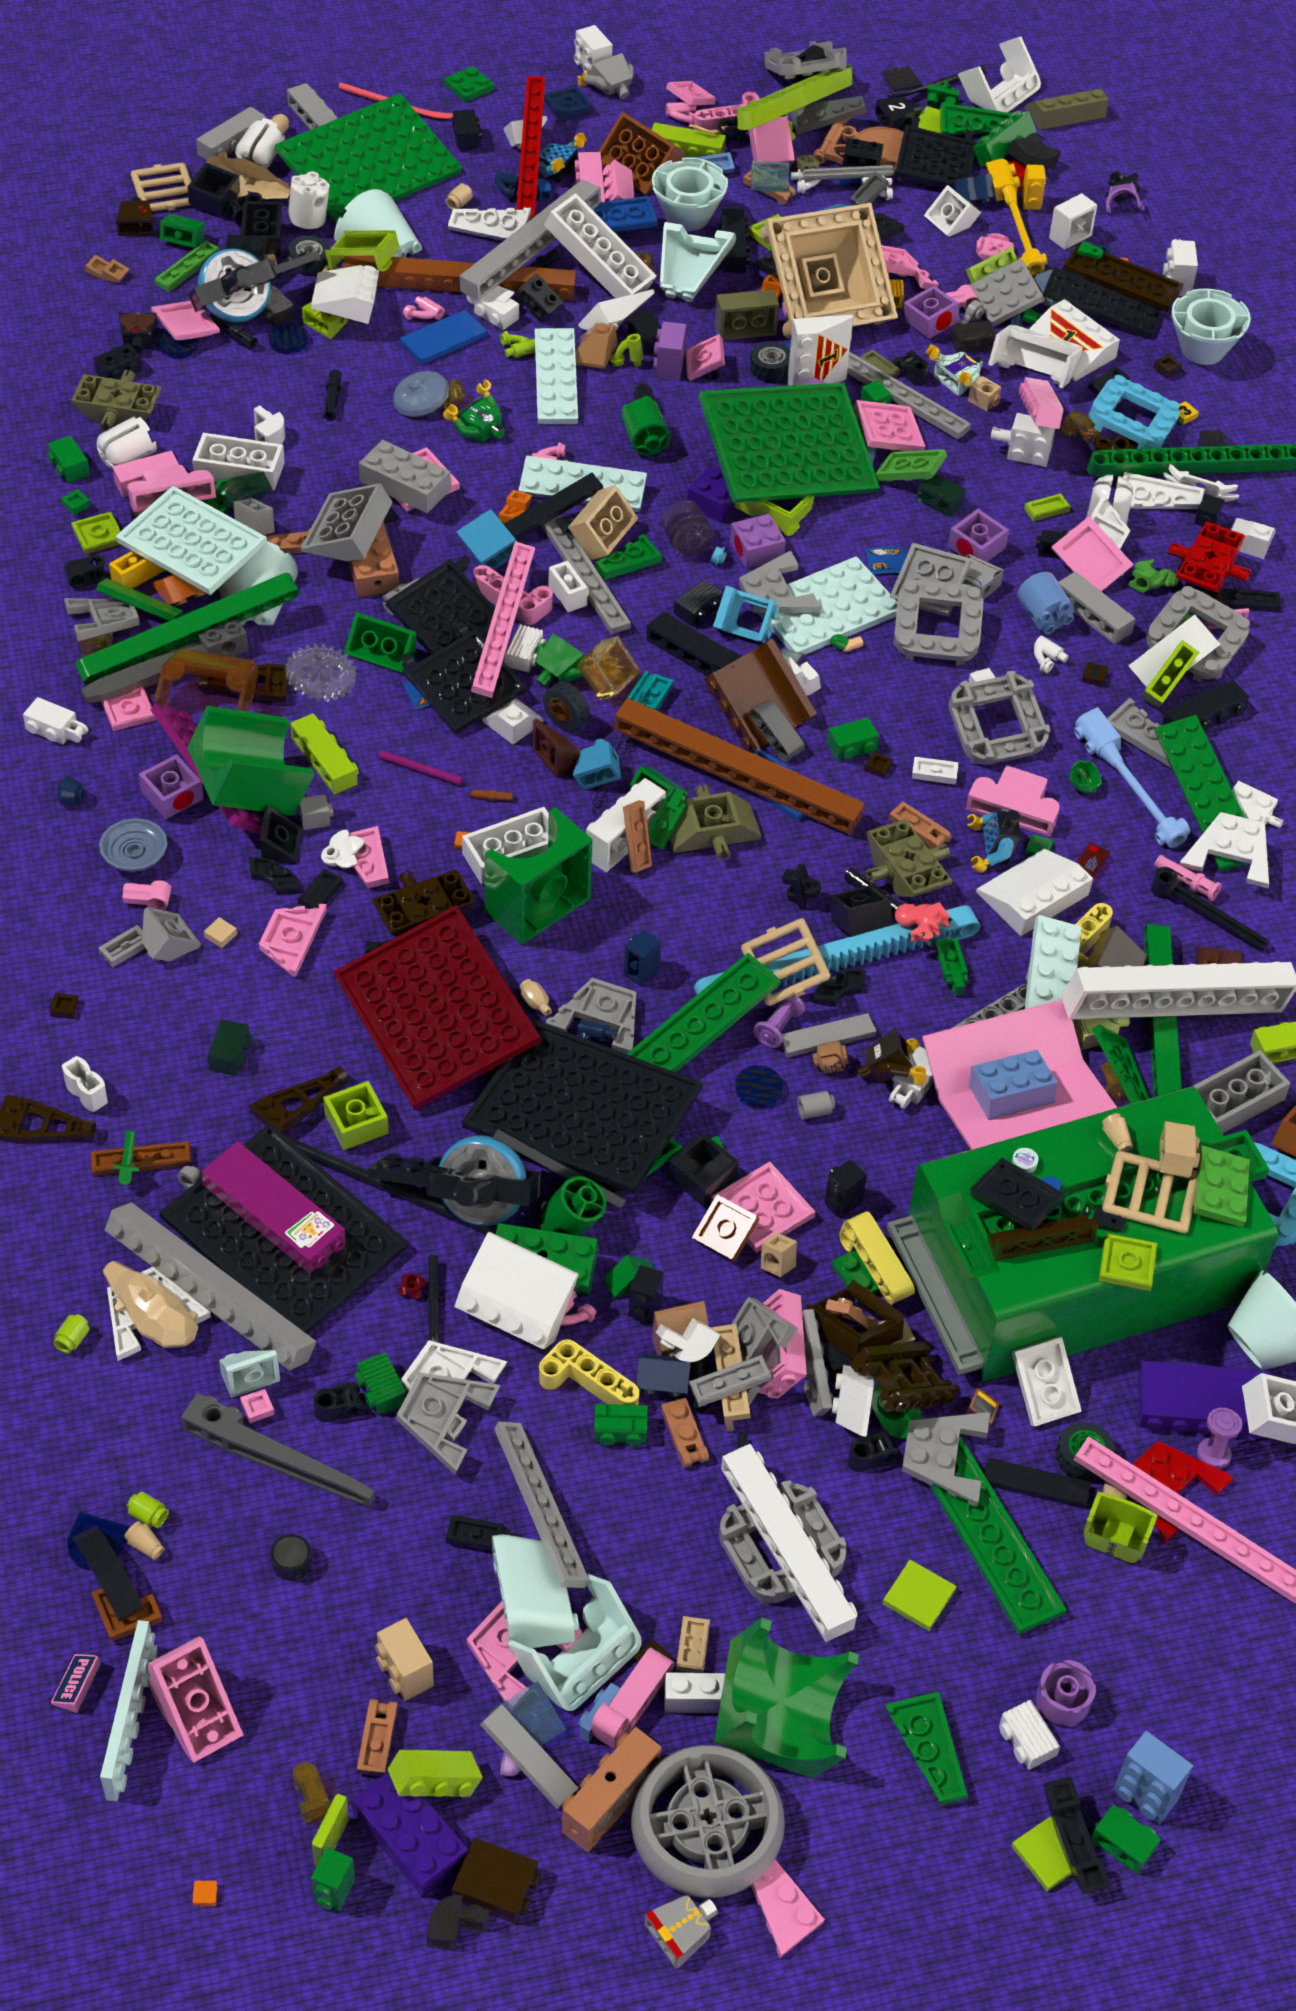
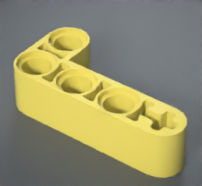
[1075,903,1113,968]
[839,1211,915,1305]
[539,1339,639,1405]

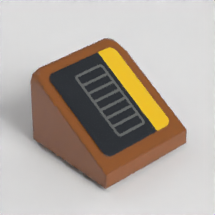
[968,1388,1000,1426]

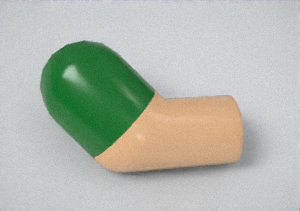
[830,634,863,652]

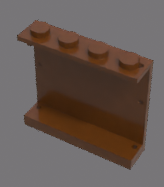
[704,638,817,753]

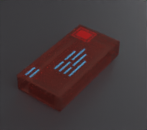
[1076,842,1110,880]

